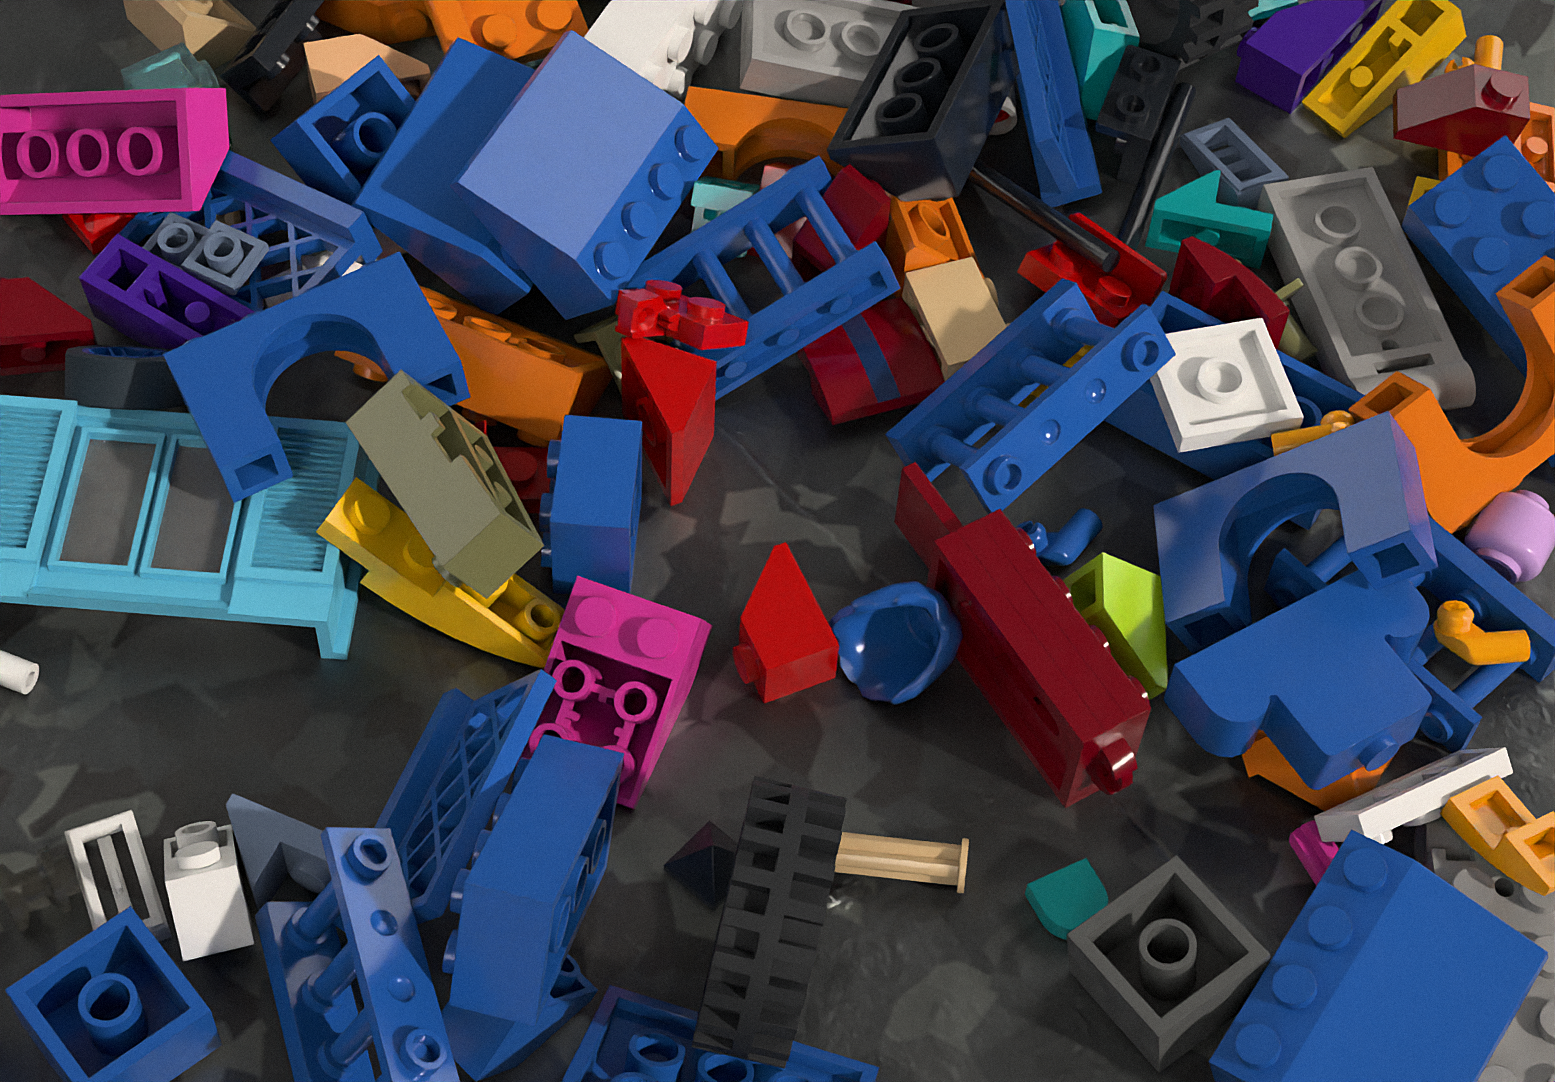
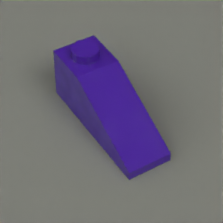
[1235,0,1387,114]
[79,234,254,350]

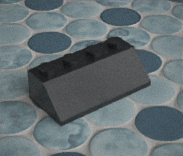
[826,0,1020,202]

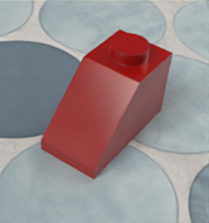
[732,542,839,704]

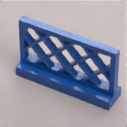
[1005,0,1102,208]
[118,150,383,312]
[332,669,557,932]

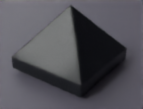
[664,820,738,911]

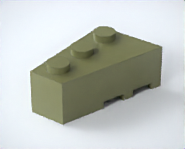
[345,370,544,599]

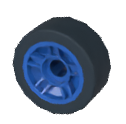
[65,345,185,410]

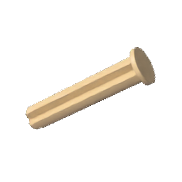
[835,832,969,894]

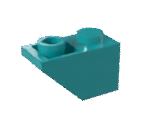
[1061,0,1140,120]

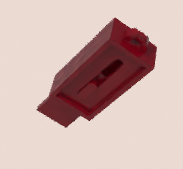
[894,462,1151,808]

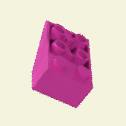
[516,576,713,809]

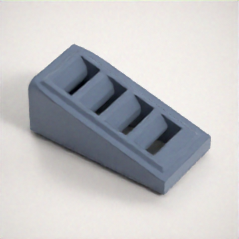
[1180,118,1289,210]

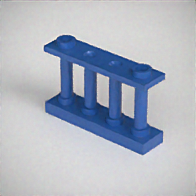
[624,155,901,401]
[885,278,1176,514]
[1264,515,1555,753]
[255,827,460,1082]

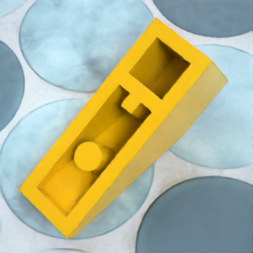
[1302,0,1467,138]

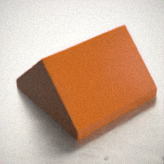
[885,191,985,298]

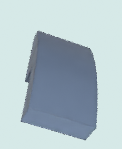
[143,212,269,295]

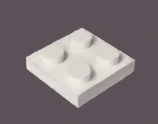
[1150,318,1304,453]

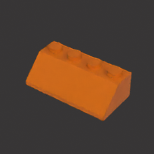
[334,285,613,448]

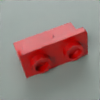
[1017,212,1167,328]

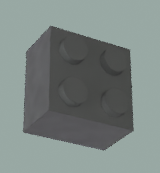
[1067,855,1270,1073]

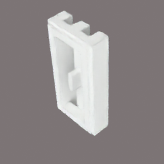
[64,810,172,941]

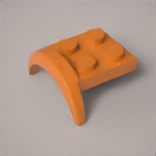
[423,0,589,64]

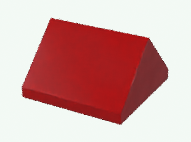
[621,337,717,506]

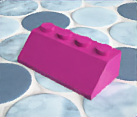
[0,88,229,215]

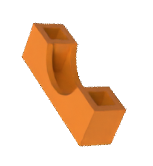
[684,86,849,181]

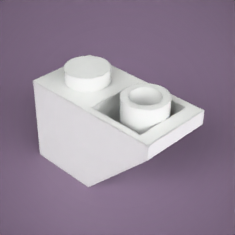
[164,821,254,961]

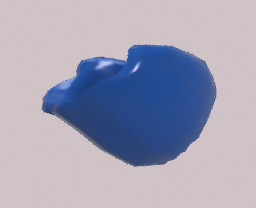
[829,581,963,705]

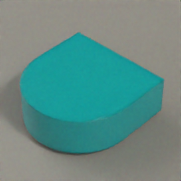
[1024,858,1108,940]

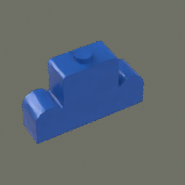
[1163,570,1432,790]

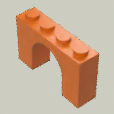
[1348,255,1555,534]

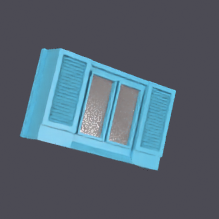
[0,395,381,660]

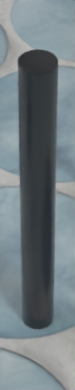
[1116,82,1196,251]
[967,158,1120,272]

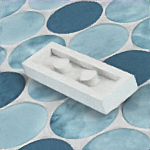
[1314,747,1513,844]

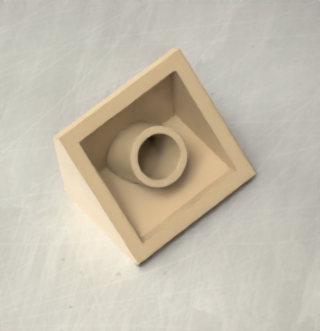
[123,0,256,82]

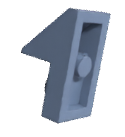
[226,793,331,911]

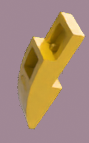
[316,477,565,669]

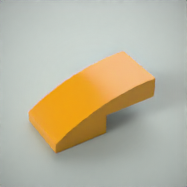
[1440,775,1555,896]

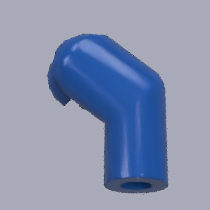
[1016,508,1103,566]

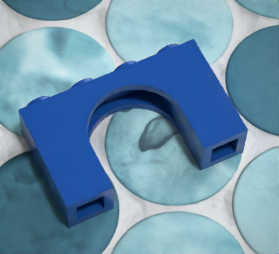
[163,251,471,503]
[1153,411,1438,654]

